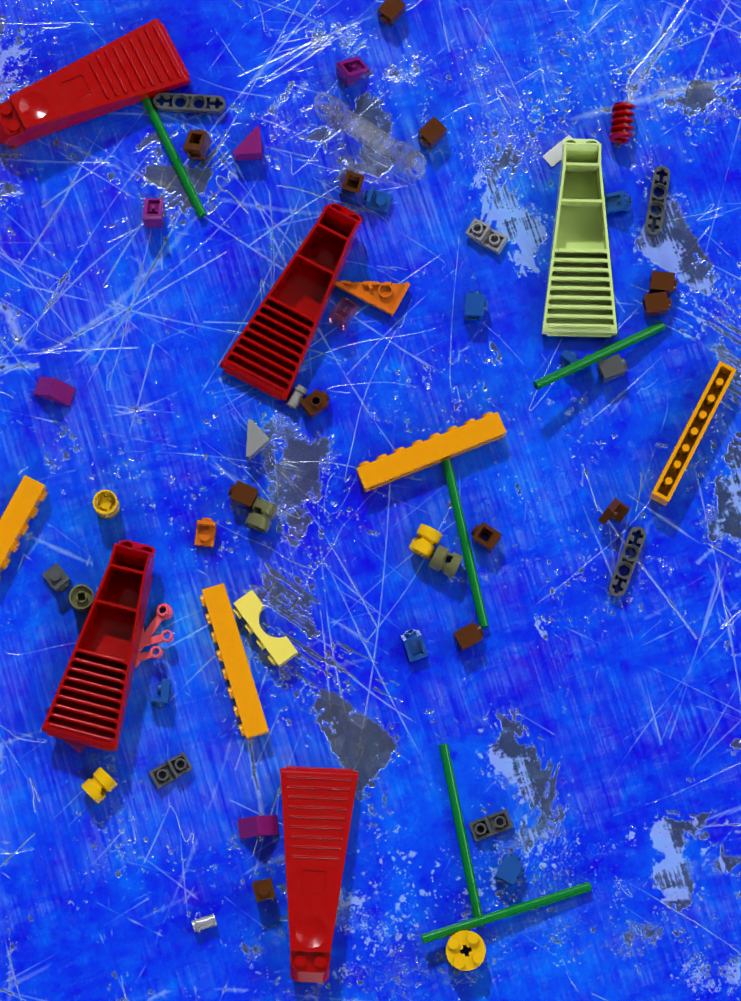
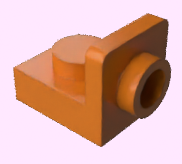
[194,518,217,548]

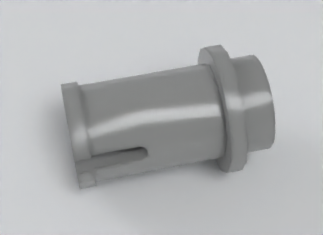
[286,384,307,410]
[191,913,217,933]

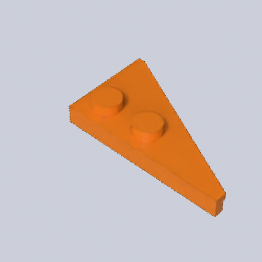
[335,280,410,316]

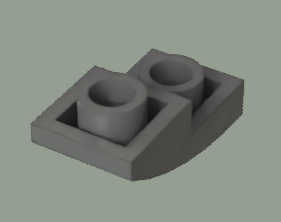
[148,752,193,790]
[469,809,514,842]

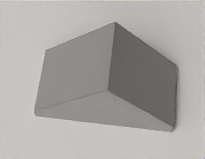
[246,419,270,461]

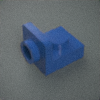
[363,185,393,215]
[604,190,632,214]
[559,349,590,374]
[400,629,428,662]
[149,679,172,708]

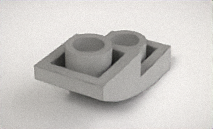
[465,218,509,254]

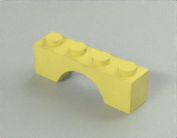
[233,590,298,668]

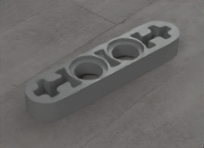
[153,93,226,115]
[644,166,670,237]
[608,526,646,598]

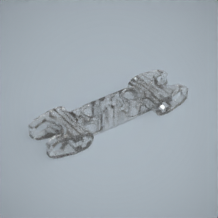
[314,92,427,179]

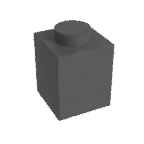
[596,354,627,383]

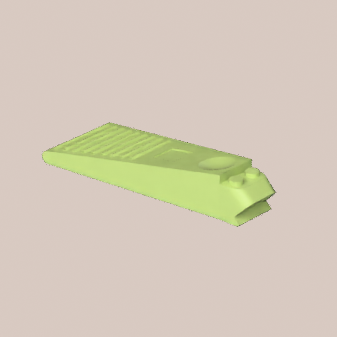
[541,139,617,338]

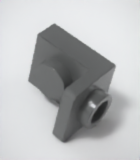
[42,563,72,593]

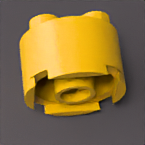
[445,930,486,971]

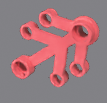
[135,603,174,668]

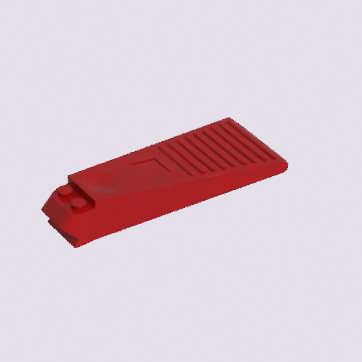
[0,18,191,149]
[219,203,362,402]
[41,540,155,752]
[280,766,359,983]

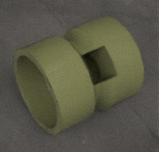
[245,498,278,533]
[428,544,463,579]
[69,584,95,613]

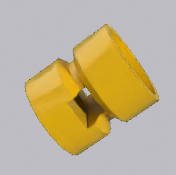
[93,490,120,519]
[408,524,442,559]
[81,767,118,804]

